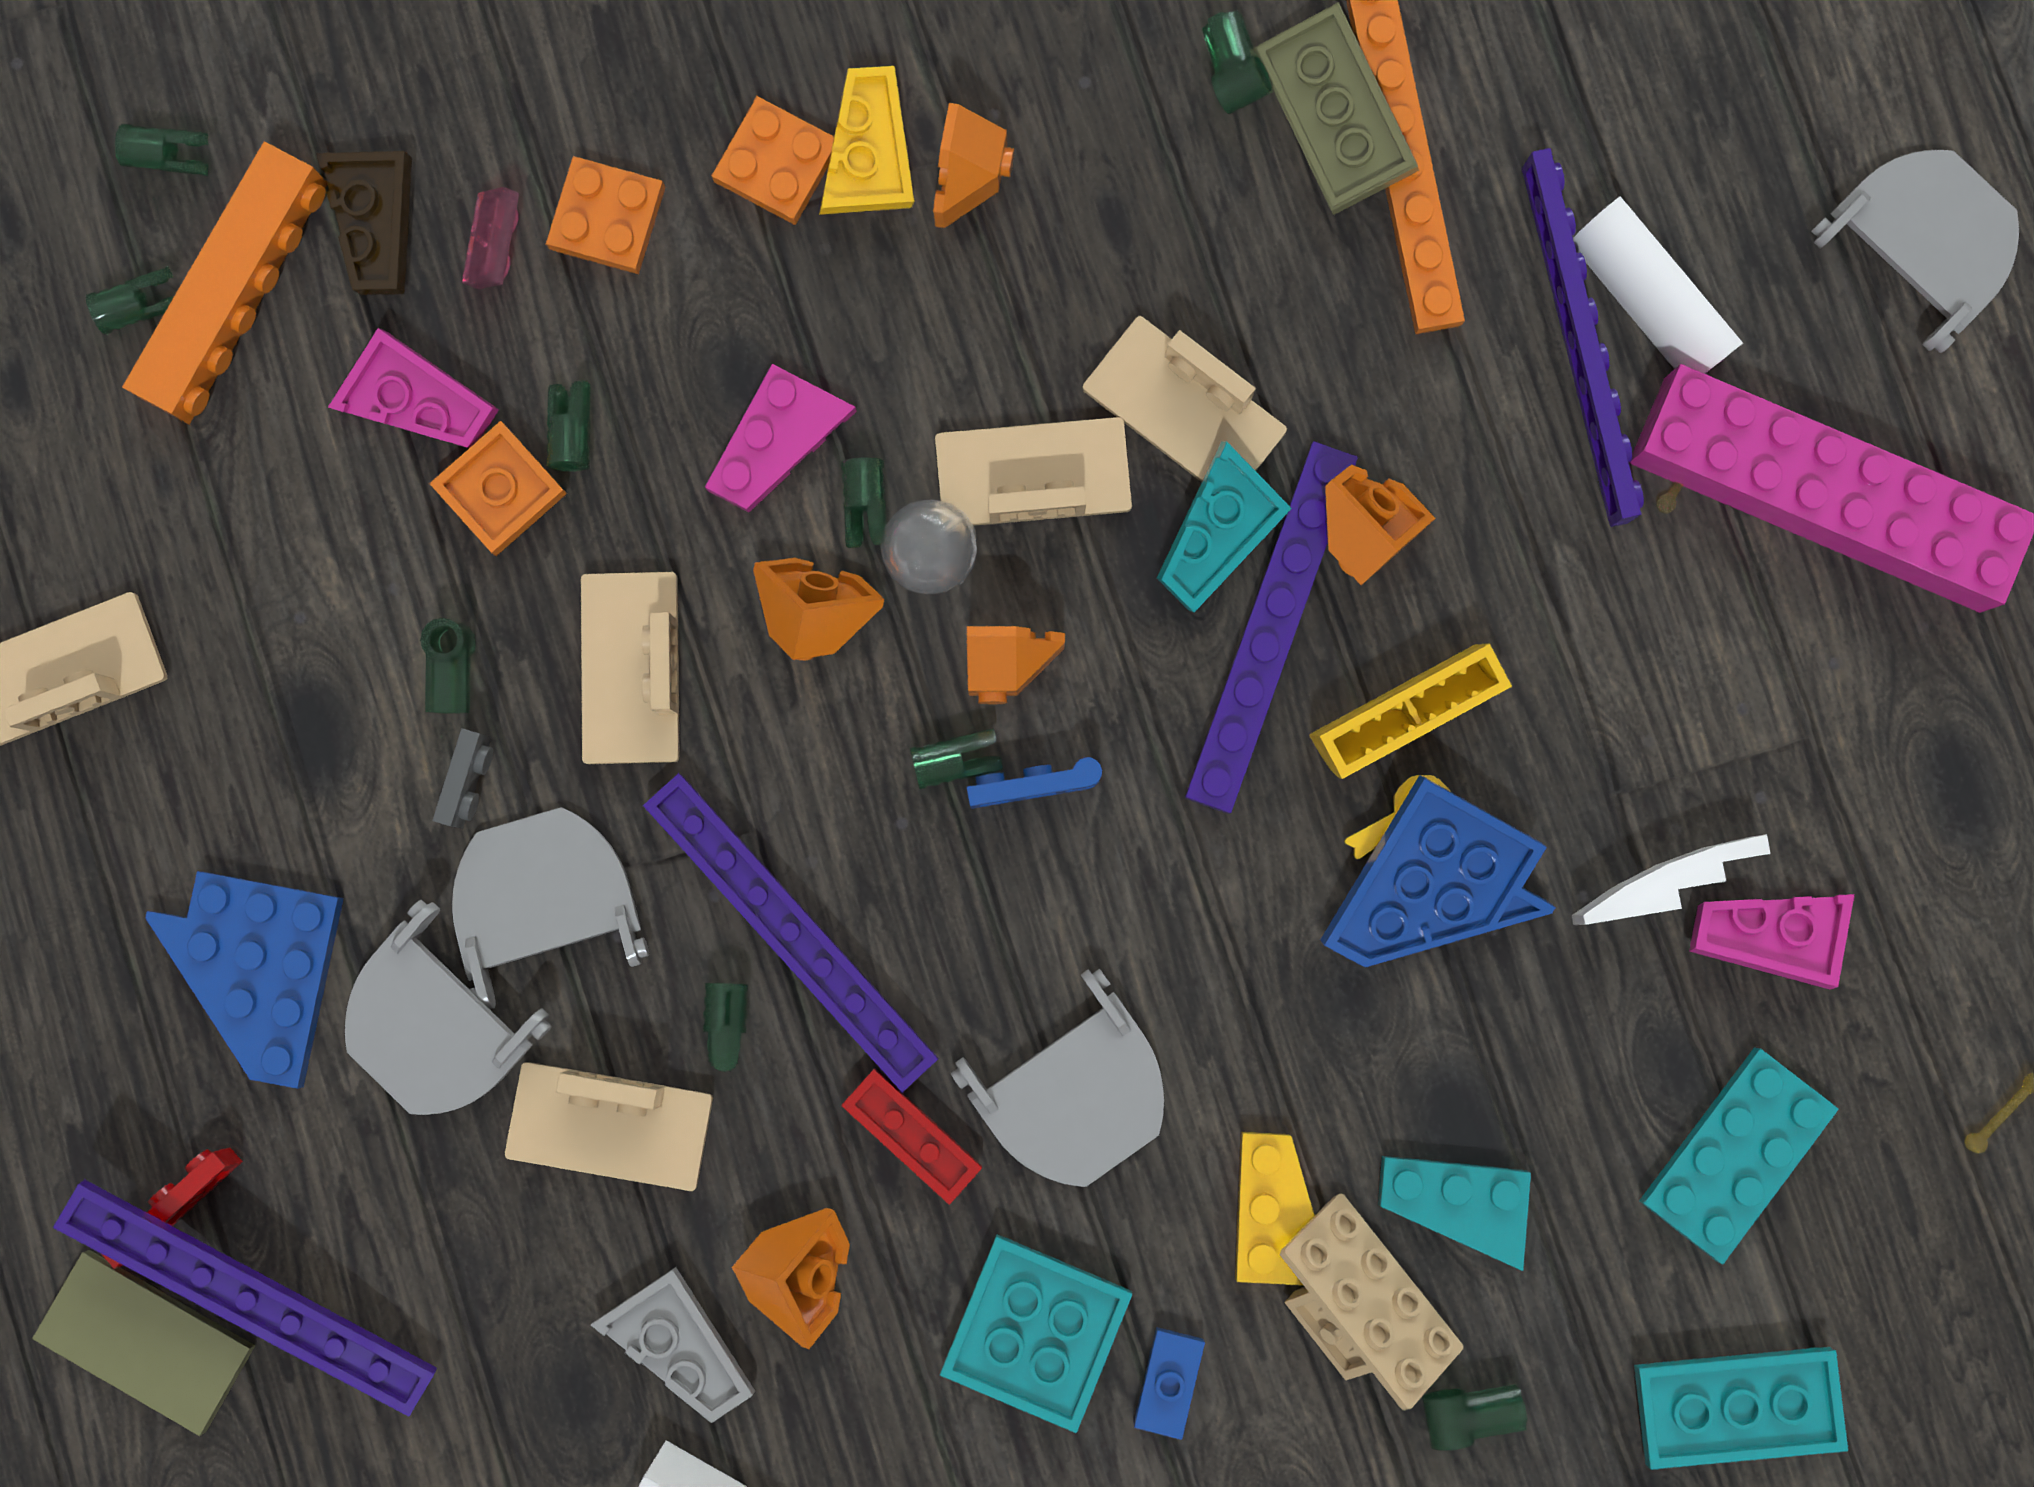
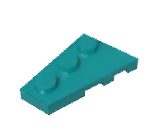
[1157,441,1292,612]
[1378,1156,1531,1271]

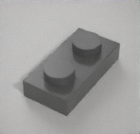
[432,728,493,829]

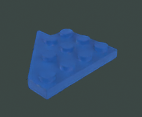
[1320,775,1556,967]
[145,871,344,1089]

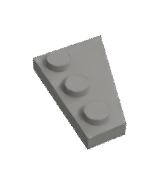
[591,1267,755,1423]

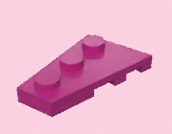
[328,328,499,448]
[705,364,857,512]
[1689,894,1855,990]

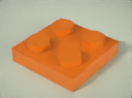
[712,96,834,225]
[546,156,665,274]
[429,421,567,556]

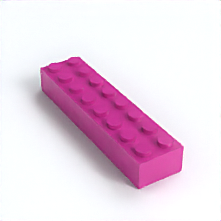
[1629,364,2034,613]

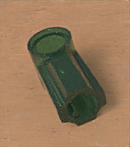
[1202,10,1273,114]
[420,618,476,714]
[1422,1384,1527,1451]

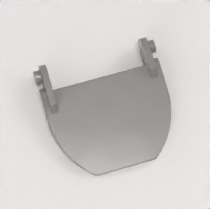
[1811,150,2019,353]
[452,807,649,1009]
[345,900,552,1115]
[951,969,1164,1187]

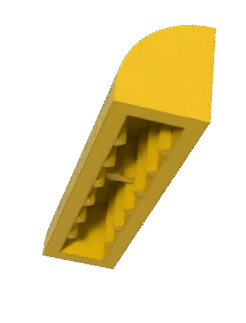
[1309,644,1512,779]

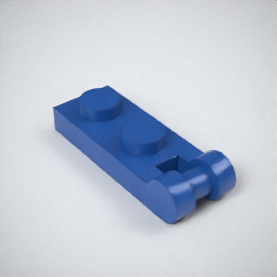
[967,757,1102,809]

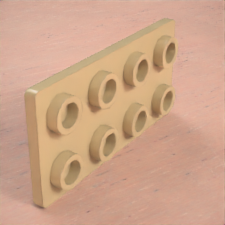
[1083,316,1287,482]
[935,417,1132,528]
[581,572,679,764]
[0,592,168,746]
[505,1062,713,1191]
[1280,1194,1463,1410]

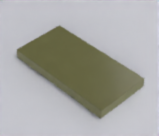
[1254,2,1419,215]
[32,1250,256,1436]

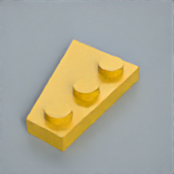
[819,66,914,215]
[1235,1132,1314,1285]

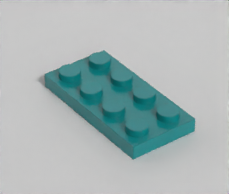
[1639,1047,1839,1265]
[1634,1347,1848,1469]

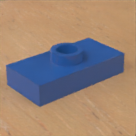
[1133,1327,1205,1440]

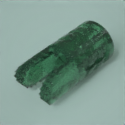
[115,124,208,176]
[86,266,174,335]
[546,380,591,471]
[841,458,888,549]
[910,728,1003,790]
[702,983,749,1073]

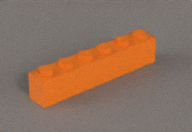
[122,141,327,425]

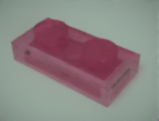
[462,187,519,289]

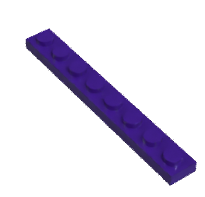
[1522,148,1644,527]
[1185,441,1358,814]
[643,773,939,1092]
[53,1180,437,1417]

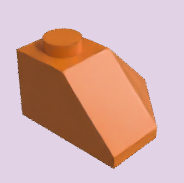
[933,103,1014,228]
[1325,465,1436,585]
[753,558,885,661]
[967,626,1065,704]
[732,1208,850,1349]

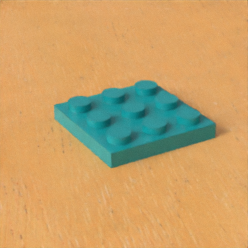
[940,1234,1133,1433]

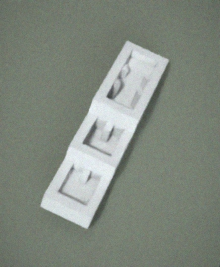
[1572,834,1770,925]

